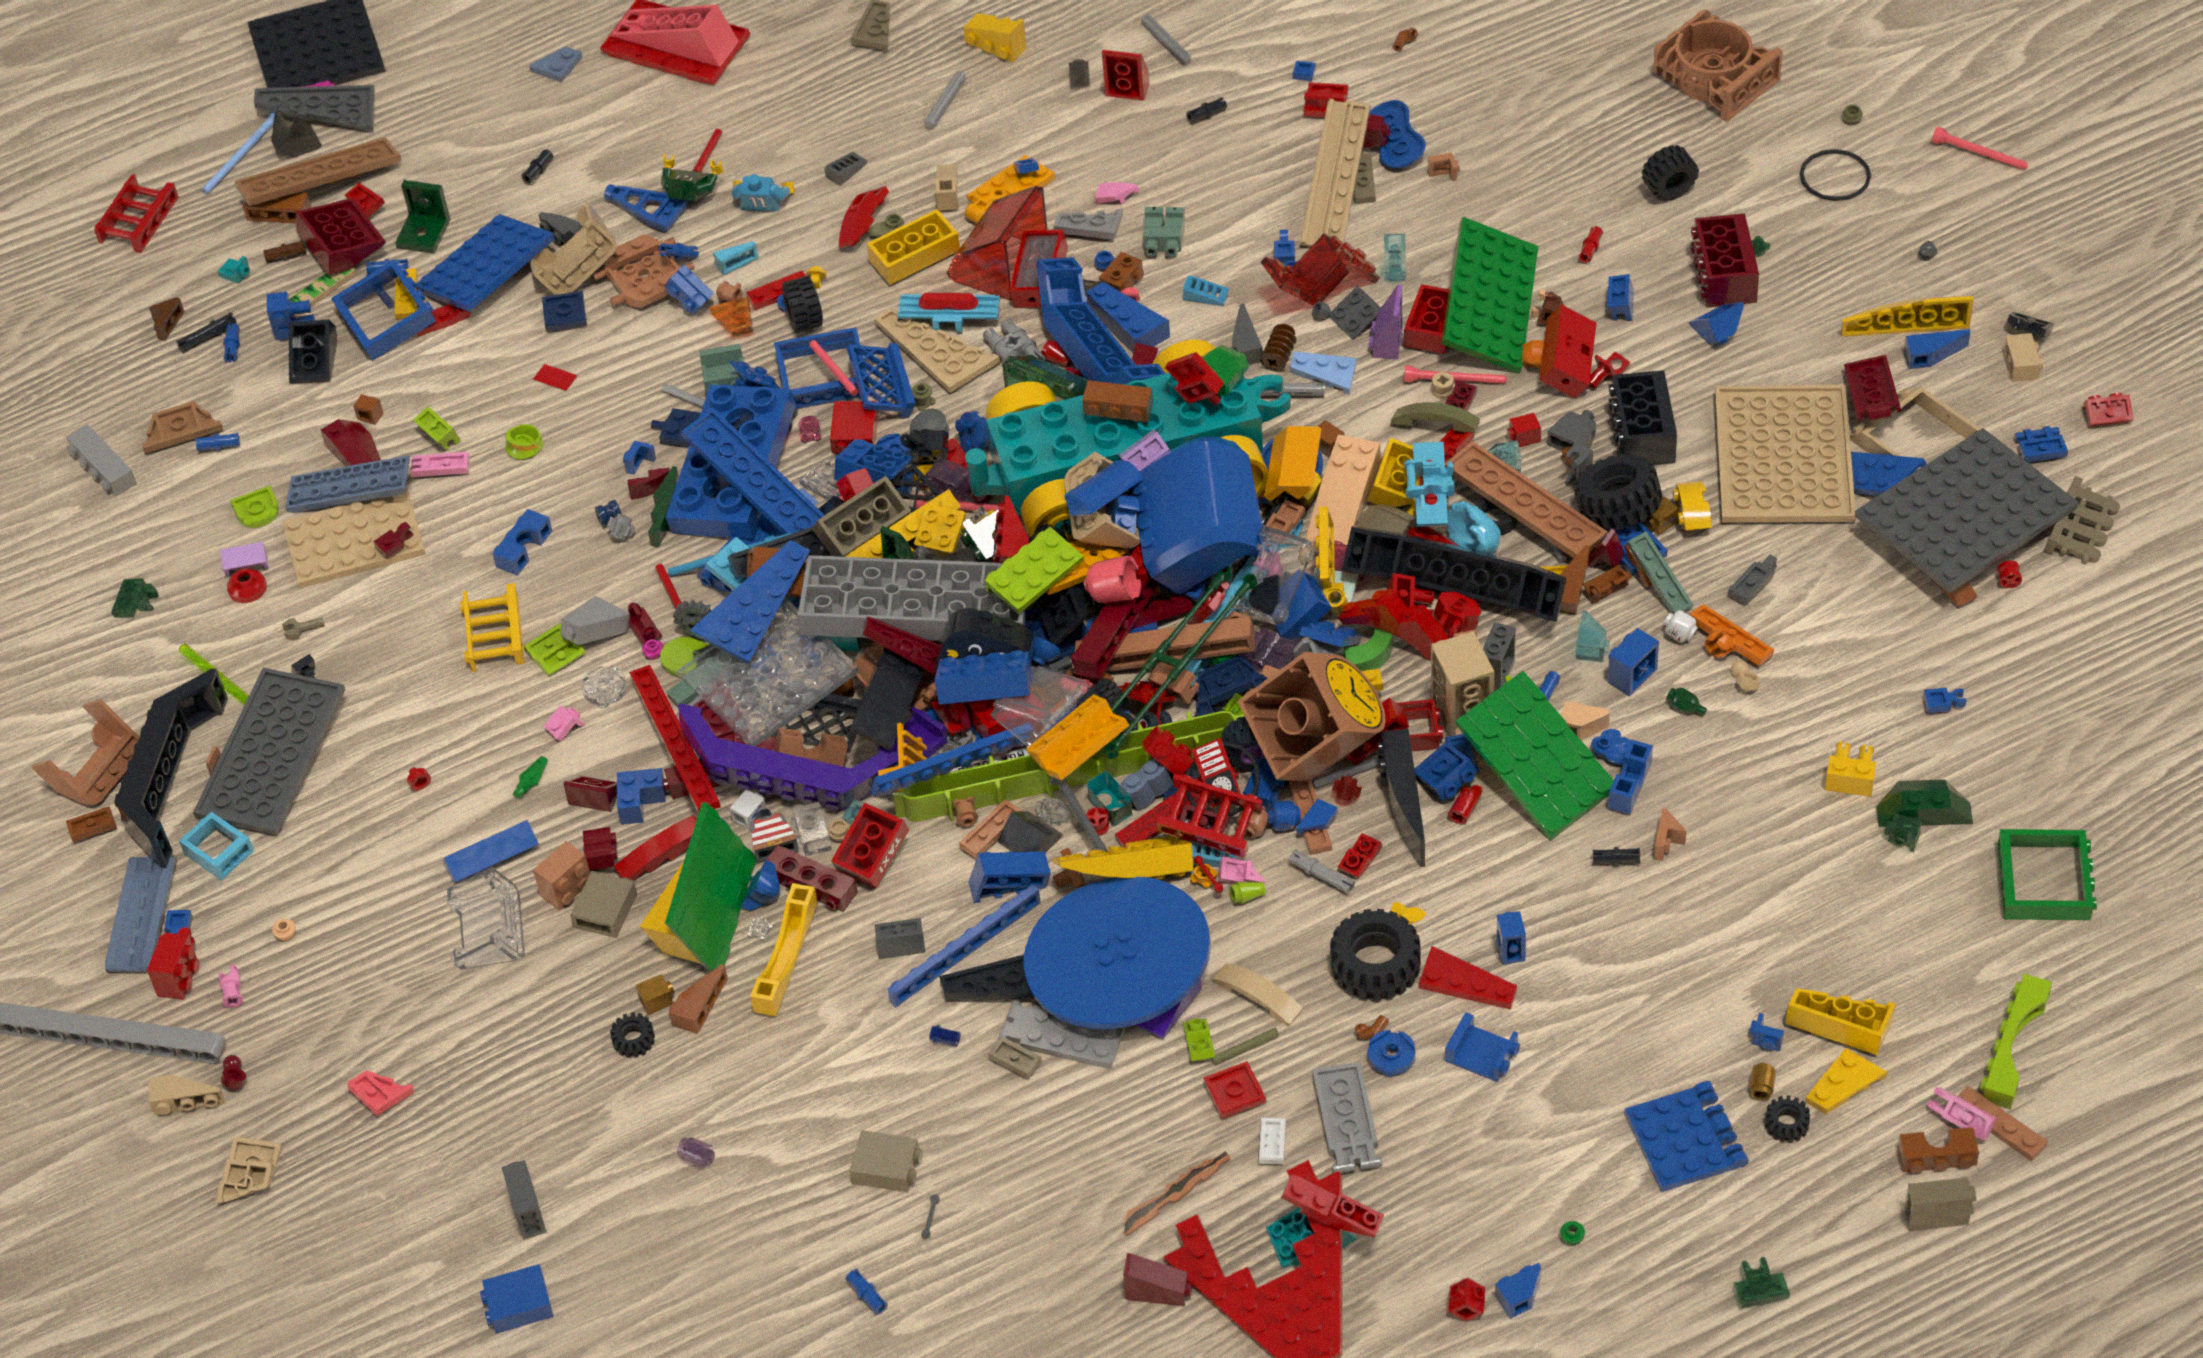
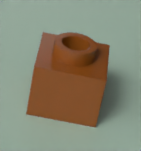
[353,394,384,425]

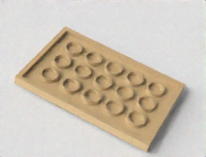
[282,488,426,589]

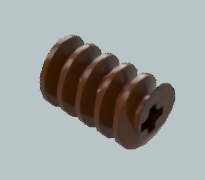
[1261,324,1297,370]

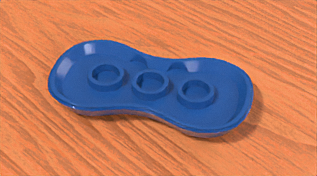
[1370,100,1426,169]

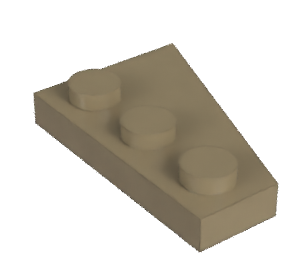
[851,0,890,51]

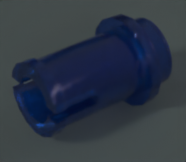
[929,1025,961,1047]

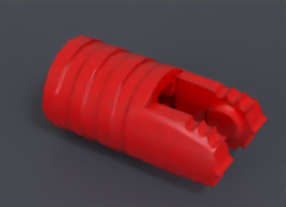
[1448,785,1483,825]

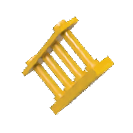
[460,583,525,672]

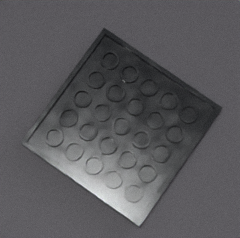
[247,0,386,88]

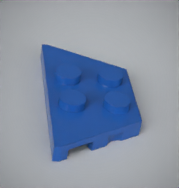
[1851,452,1927,496]

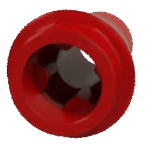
[1041,340,1072,367]

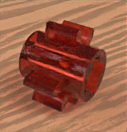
[1332,775,1362,802]

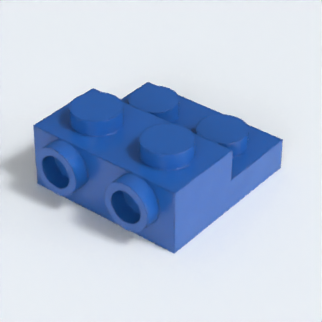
[1415,741,1478,801]

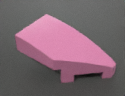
[1095,182,1139,204]
[1218,856,1265,883]

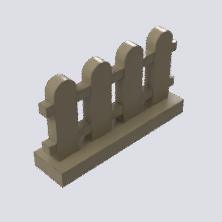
[2043,476,2120,563]

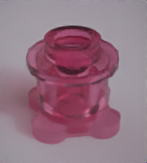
[798,416,822,443]

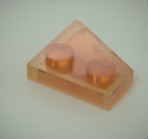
[709,297,753,337]

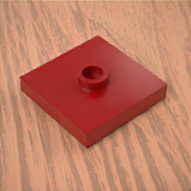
[1203,1061,1267,1119]

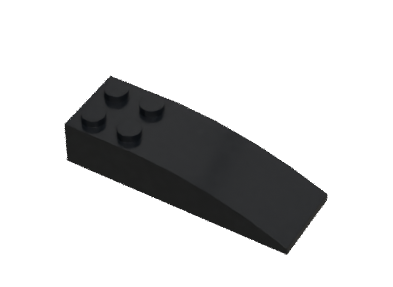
[1029,523,1086,646]
[849,647,924,750]
[1377,729,1425,867]

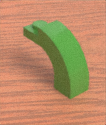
[1344,627,1393,671]

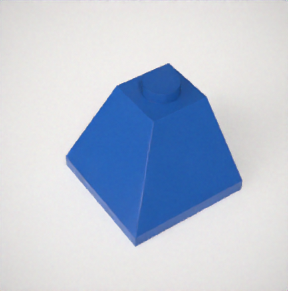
[1689,302,1744,345]

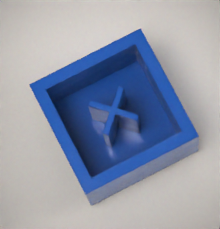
[1608,628,1659,697]

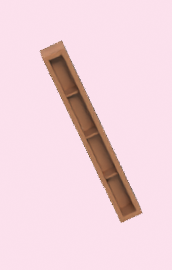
[1075,616,1255,672]

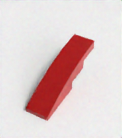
[614,815,697,881]

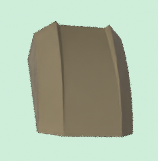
[1355,504,1417,534]

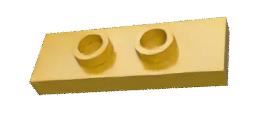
[394,268,418,319]

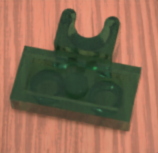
[111,578,159,618]
[1733,1257,1790,1309]

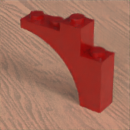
[1338,589,1450,660]

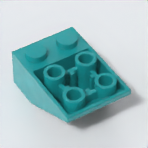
[1266,1207,1357,1268]

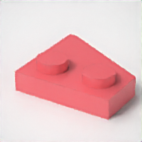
[347,1070,414,1116]

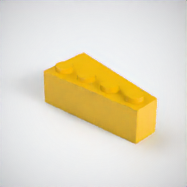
[1785,988,1896,1055]

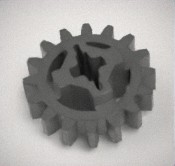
[673,600,712,638]

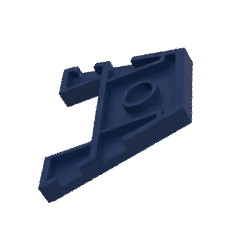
[1196,655,1267,717]

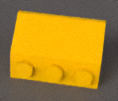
[1367,437,1420,507]

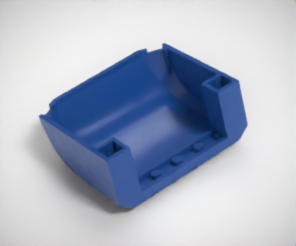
[1131,436,1262,595]

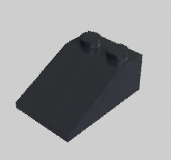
[289,319,336,383]

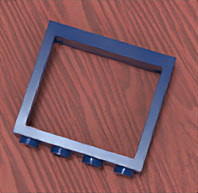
[331,259,436,361]
[774,327,870,409]

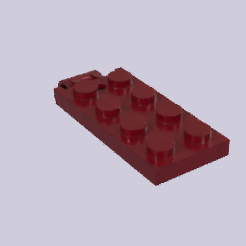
[1844,354,1901,422]

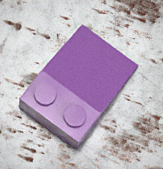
[1369,285,1403,359]

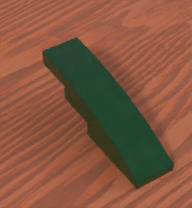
[648,466,679,548]
[880,526,915,560]

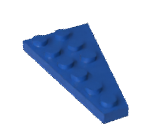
[689,540,810,664]

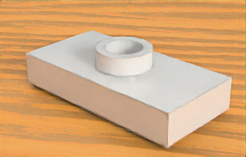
[1259,1118,1286,1164]

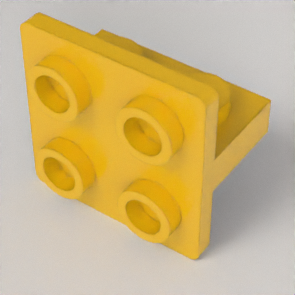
[914,504,966,557]

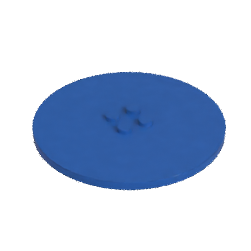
[1024,877,1211,1029]

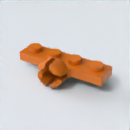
[1689,604,1774,666]

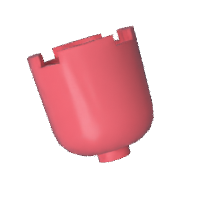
[1084,556,1141,603]

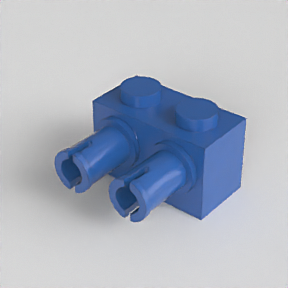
[267,291,315,340]

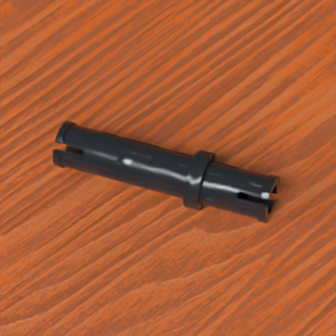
[176,312,237,353]

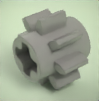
[607,514,635,540]

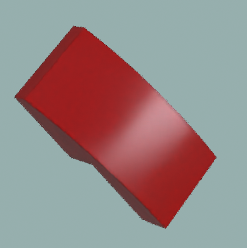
[1338,833,1383,878]

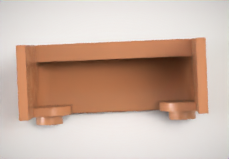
[31,699,139,806]

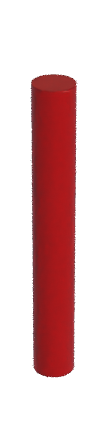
[693,128,722,172]
[655,564,682,609]

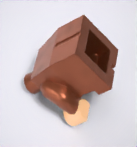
[1531,289,1564,325]

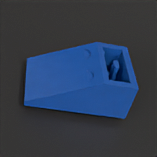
[834,439,913,482]

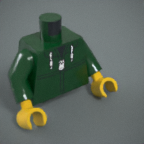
[661,154,724,201]

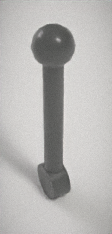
[921,1194,940,1239]

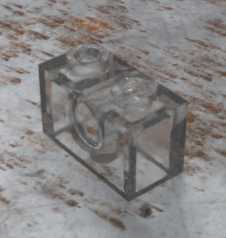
[790,801,832,857]

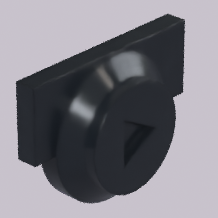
[1248,574,1280,613]

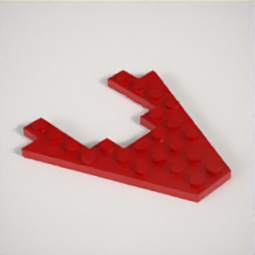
[1164,1160,1343,1358]

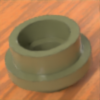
[1842,104,1863,123]

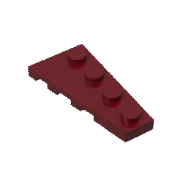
[862,616,939,675]

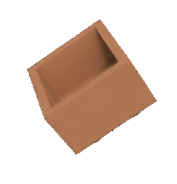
[533,841,590,911]

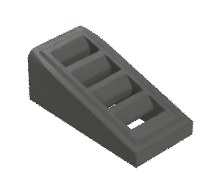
[824,152,868,186]

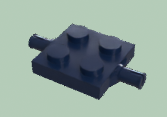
[651,408,701,447]

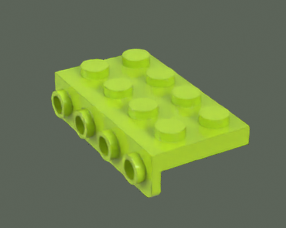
[985,527,1084,614]

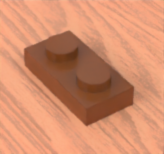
[66,806,117,843]

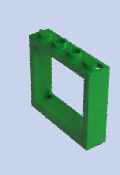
[1997,829,2097,920]

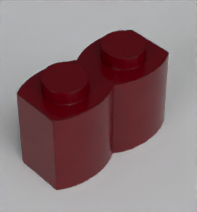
[583,826,618,870]

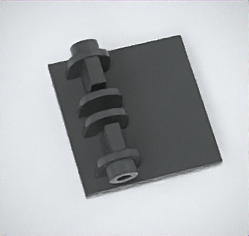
[1329,285,1381,340]

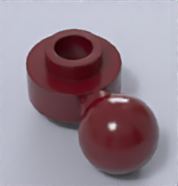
[221,1055,246,1090]

